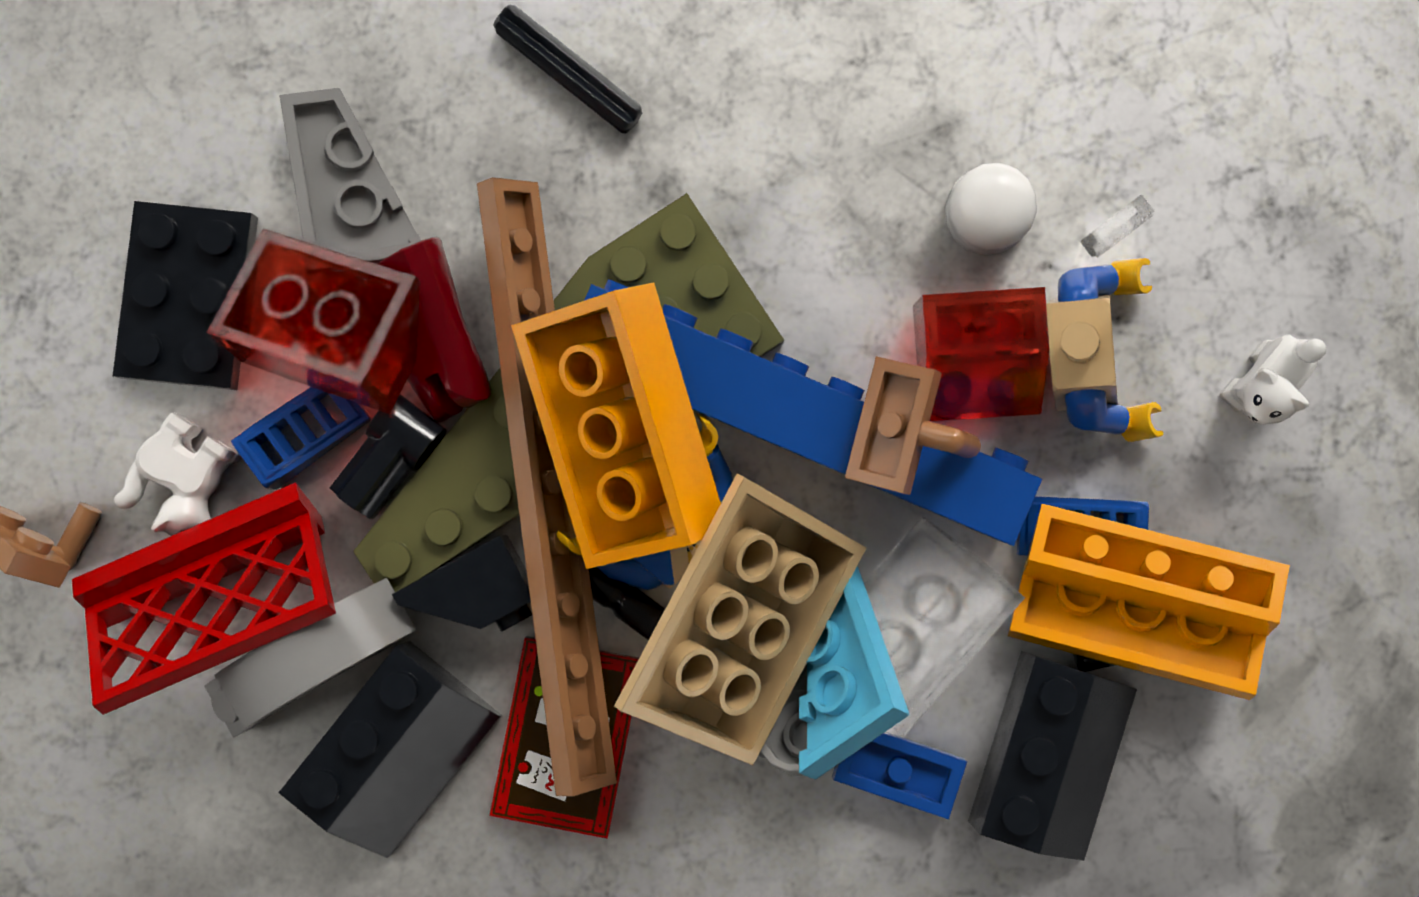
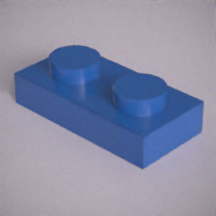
[832,732,968,820]

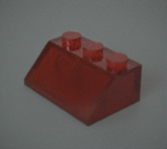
[207,228,420,414]

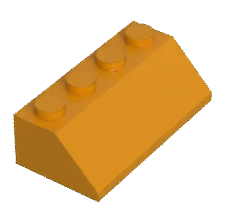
[511,282,721,569]

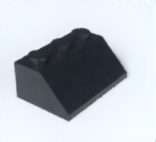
[278,641,501,858]
[968,651,1137,861]

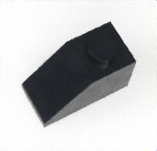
[392,535,532,632]

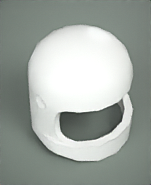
[945,163,1037,255]

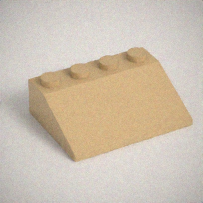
[614,474,866,765]

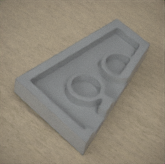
[279,88,422,274]

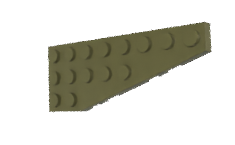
[353,193,784,592]

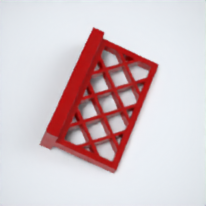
[72,482,336,715]

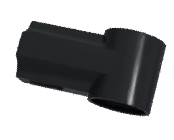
[330,393,447,519]

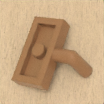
[845,356,981,495]
[0,502,102,588]

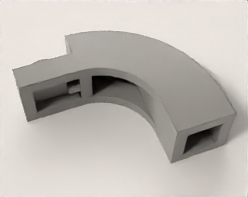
[204,578,416,738]

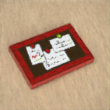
[489,636,639,839]

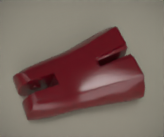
[341,237,492,423]

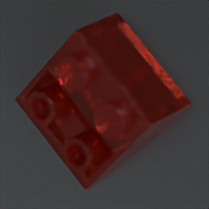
[913,287,1049,422]

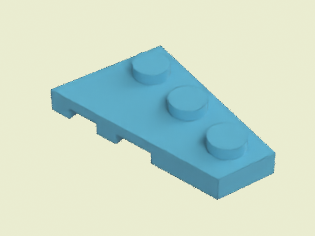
[799,567,910,780]

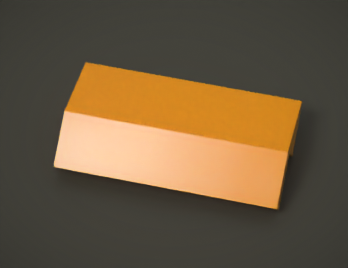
[1007,504,1290,700]

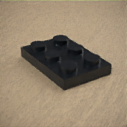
[112,201,258,391]

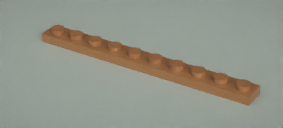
[477,177,617,796]

